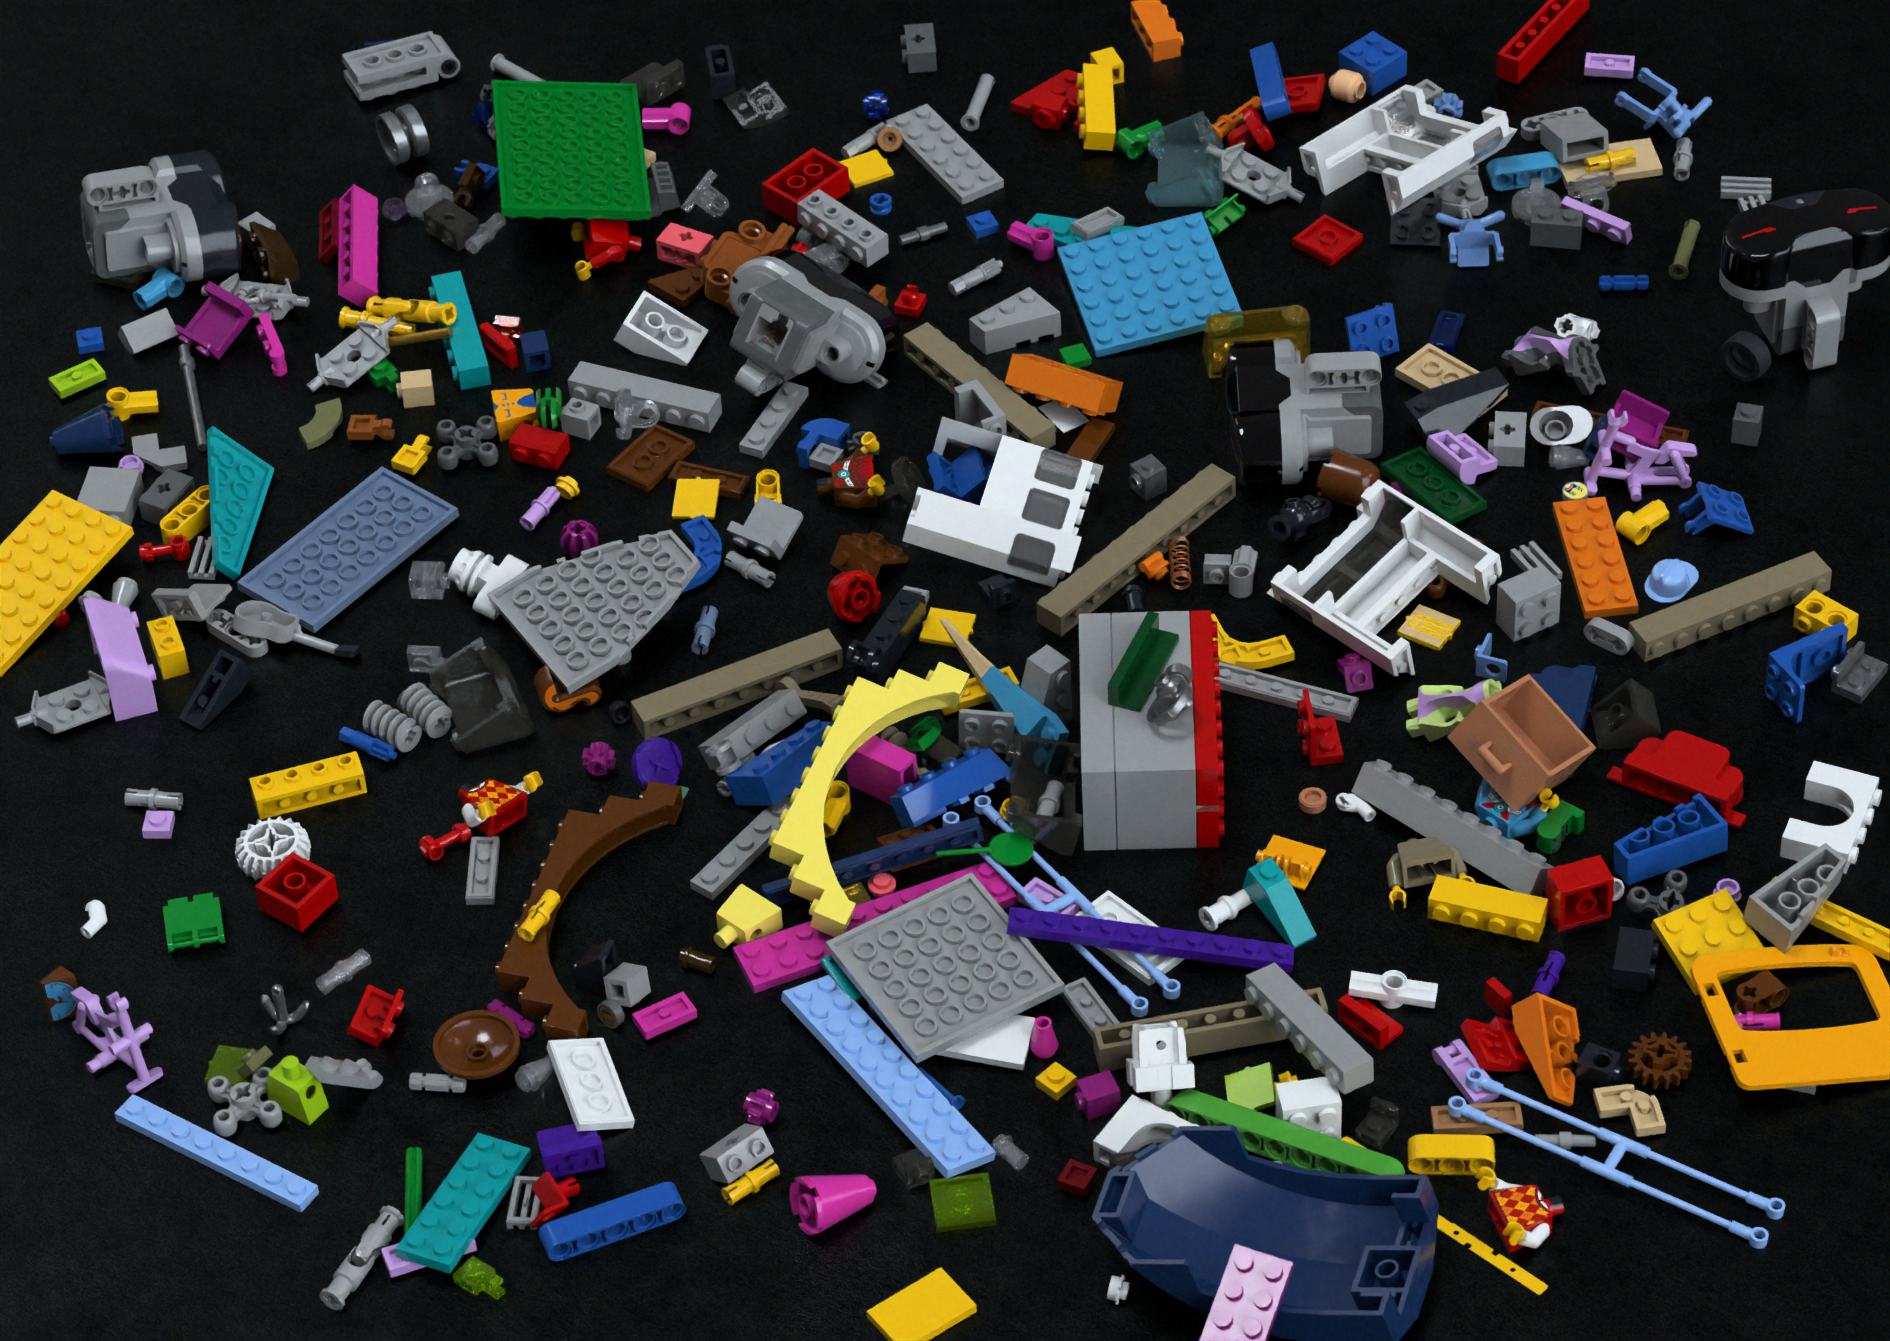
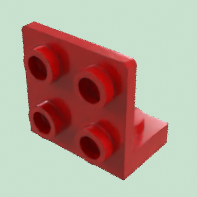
[1297,689,1343,766]

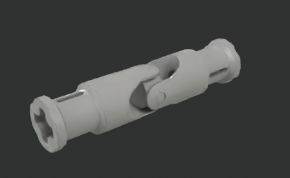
[320,1206,405,1310]

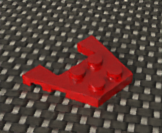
[1011,69,1082,133]

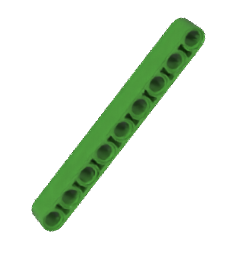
[1163,1088,1405,1175]

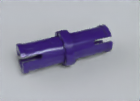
[1529,950,1566,996]

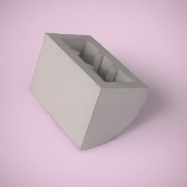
[118,308,179,354]

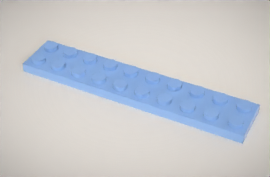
[781,975,996,1179]

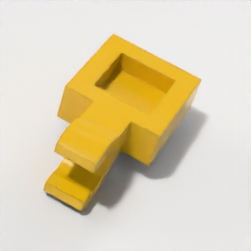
[391,434,432,475]

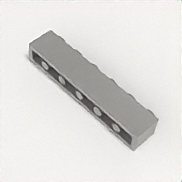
[568,361,722,433]
[1244,963,1374,1094]

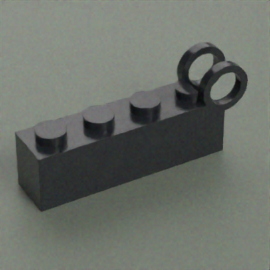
[846,589,926,685]

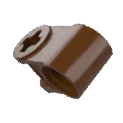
[1733,970,1789,1015]

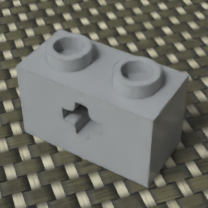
[1488,411,1527,467]
[699,1124,774,1184]

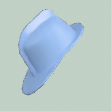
[1645,559,1699,603]

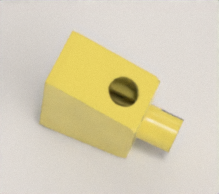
[714,884,783,949]

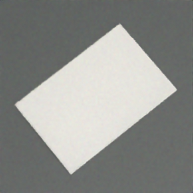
[1038,400,1089,433]

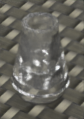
[1549,444,1589,470]
[515,1055,555,1092]

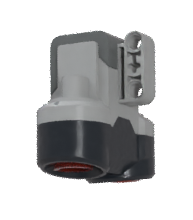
[80,150,242,282]

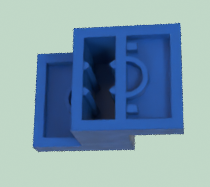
[927,446,995,506]

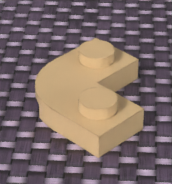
[1593,1084,1666,1137]

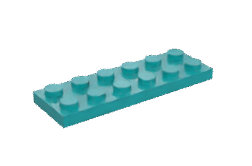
[396,1133,531,1274]

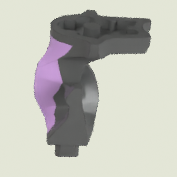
[1501,326,1606,395]

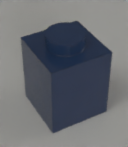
[519,330,552,373]

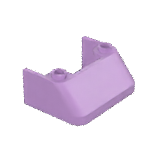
[82,596,158,722]

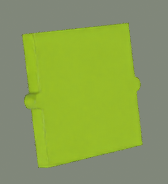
[1224,1062,1276,1111]

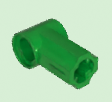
[1114,120,1165,159]

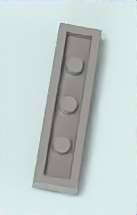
[739,381,809,459]

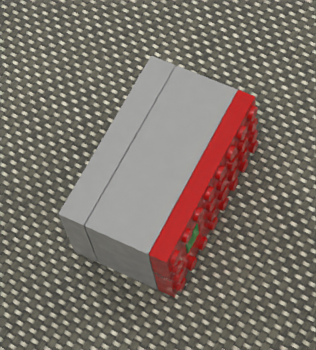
[1079,610,1224,851]

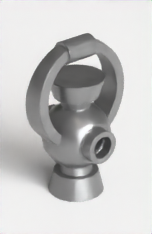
[1147,663,1193,728]

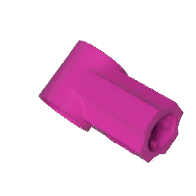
[642,102,691,135]
[1007,221,1055,261]

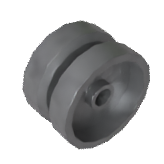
[375,104,430,166]

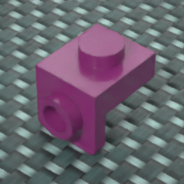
[1337,653,1374,693]

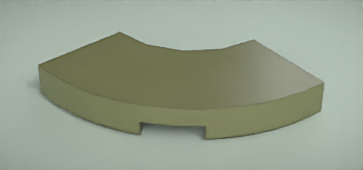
[299,398,343,450]

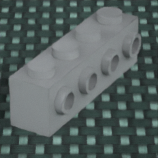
[797,189,889,268]

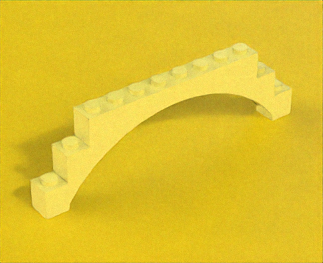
[768,662,970,937]

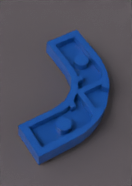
[680,515,723,593]

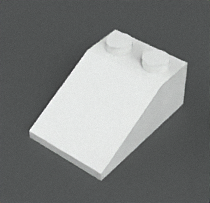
[614,291,708,366]

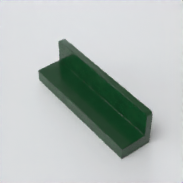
[1108,611,1179,712]

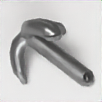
[261,984,309,1035]

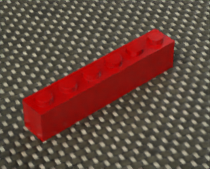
[1497,0,1589,84]

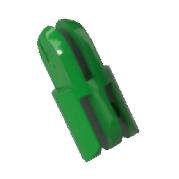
[536,387,562,429]

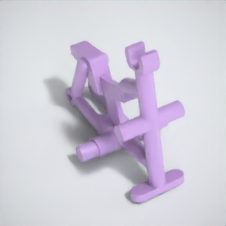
[1583,409,1697,502]
[70,986,163,1093]

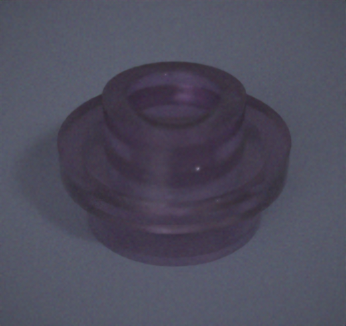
[382,198,407,220]

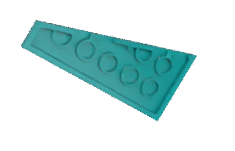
[207,426,275,580]

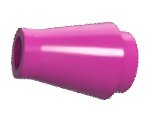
[1029,1016,1059,1059]

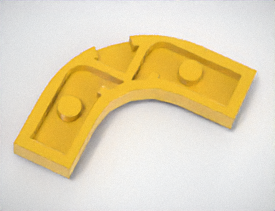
[1211,614,1295,671]

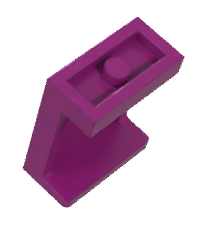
[174,281,255,360]
[1605,390,1670,461]

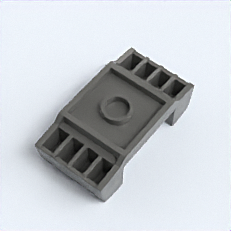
[620,162,681,221]

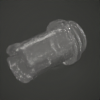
[992,1134,1029,1171]

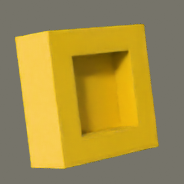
[1035,1062,1077,1101]

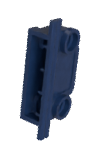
[1530,665,1598,778]

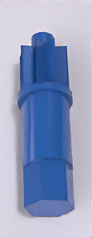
[339,726,397,762]

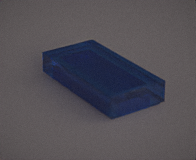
[1428,310,1465,354]

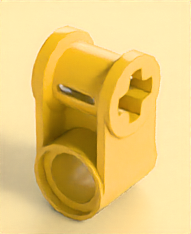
[755,469,782,504]

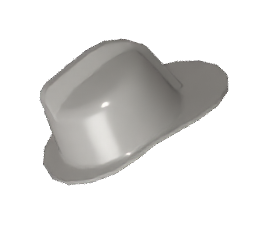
[1530,405,1593,448]

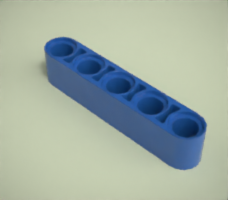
[1250,42,1292,122]
[538,1182,686,1261]

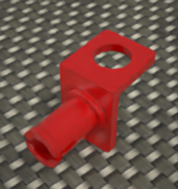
[530,1172,580,1228]

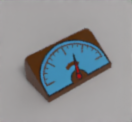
[39,965,78,1022]

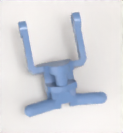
[1614,67,1712,139]
[1435,210,1505,267]

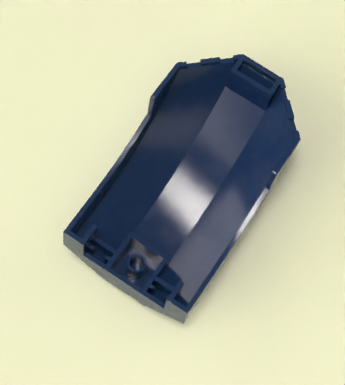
[1092,1126,1439,1341]

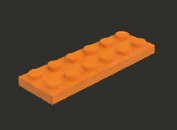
[1552,497,1639,619]

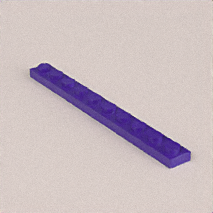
[1007,907,1294,973]

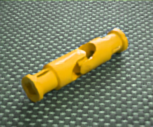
[366,296,457,325]

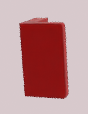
[1338,994,1403,1050]

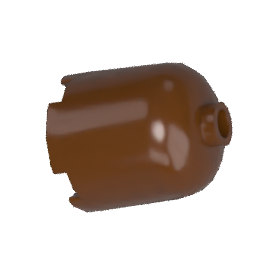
[1316,448,1381,508]

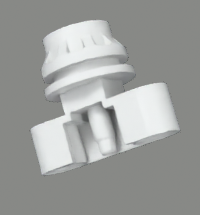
[448,548,530,620]

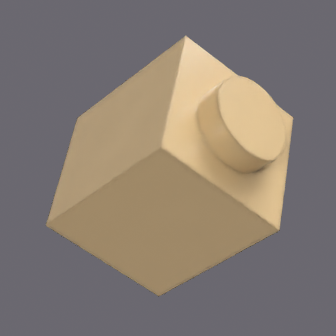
[396,369,435,408]

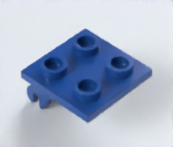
[1345,303,1400,357]
[1678,482,1754,535]

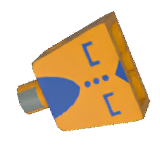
[491,389,539,442]

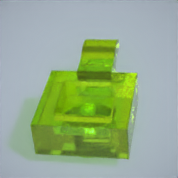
[453,1256,506,1300]

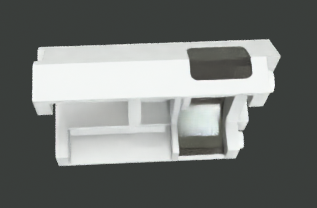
[1267,479,1502,676]

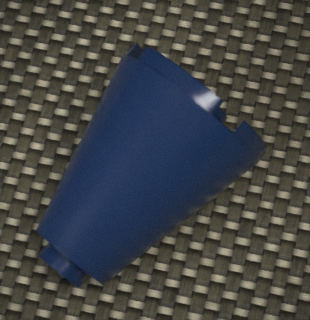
[49,402,125,454]

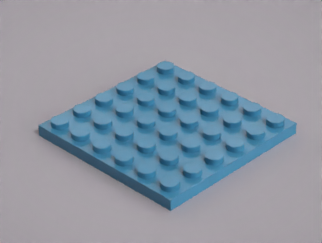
[1057,212,1243,358]

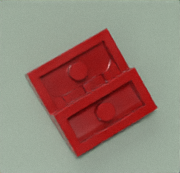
[1460,1017,1534,1072]

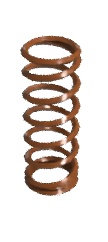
[1168,536,1191,590]

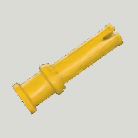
[339,306,416,336]

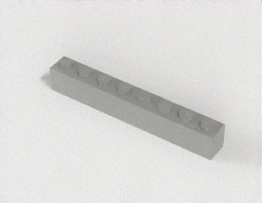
[1351,759,1554,897]

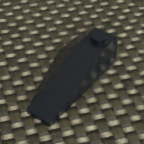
[1404,367,1510,443]

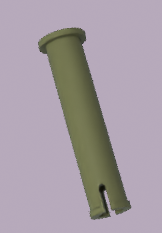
[1668,220,1700,280]

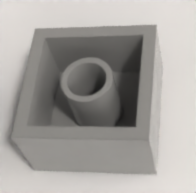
[1496,564,1561,642]

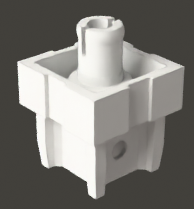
[1126,1020,1195,1108]

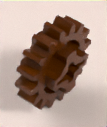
[1627,1032,1692,1089]

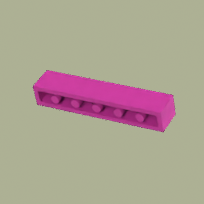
[338,184,378,308]

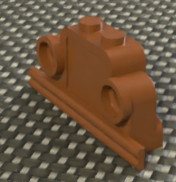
[698,220,795,317]

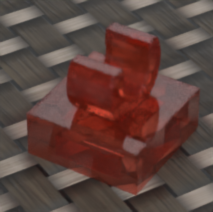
[493,315,524,343]

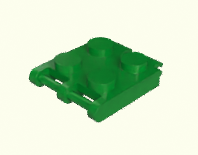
[163,892,225,953]

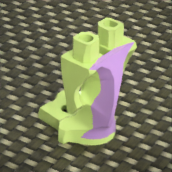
[1406,679,1502,742]

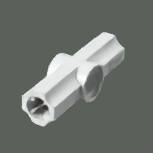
[1554,313,1600,341]
[1348,970,1438,1009]

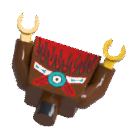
[816,432,885,509]

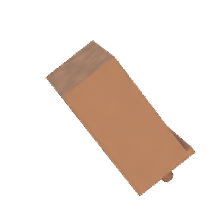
[1447,674,1596,812]

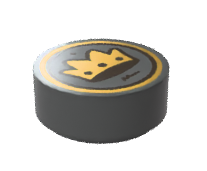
[597,999,625,1029]

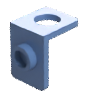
[1474,633,1508,682]

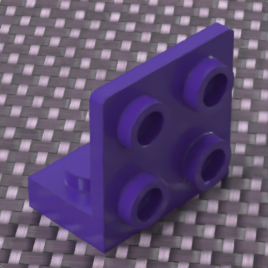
[536,1124,605,1178]

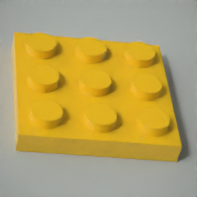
[1651,889,1764,995]

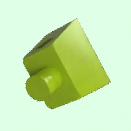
[267,1056,329,1126]

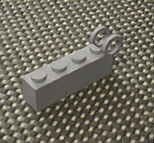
[698,689,807,776]

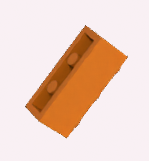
[1131,0,1184,62]

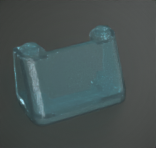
[1145,111,1224,207]

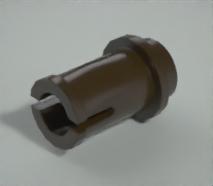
[678,946,717,974]

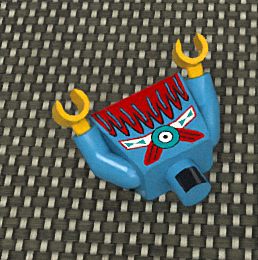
[1475,778,1560,840]

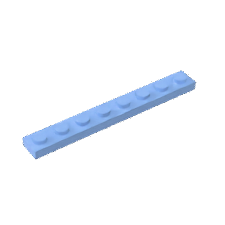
[115,1094,319,1213]

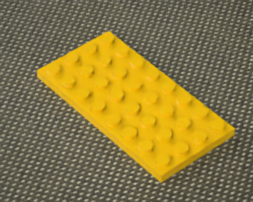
[0,490,134,678]

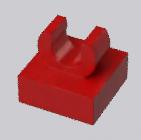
[894,284,927,318]

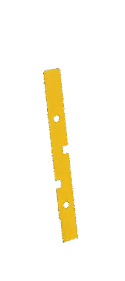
[1437,1214,1548,1295]

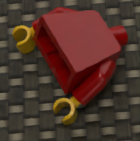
[571,218,642,281]

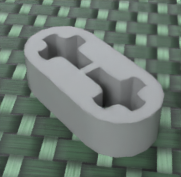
[1583,617,1635,655]

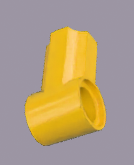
[106,387,159,421]
[1615,499,1669,545]
[823,780,851,838]

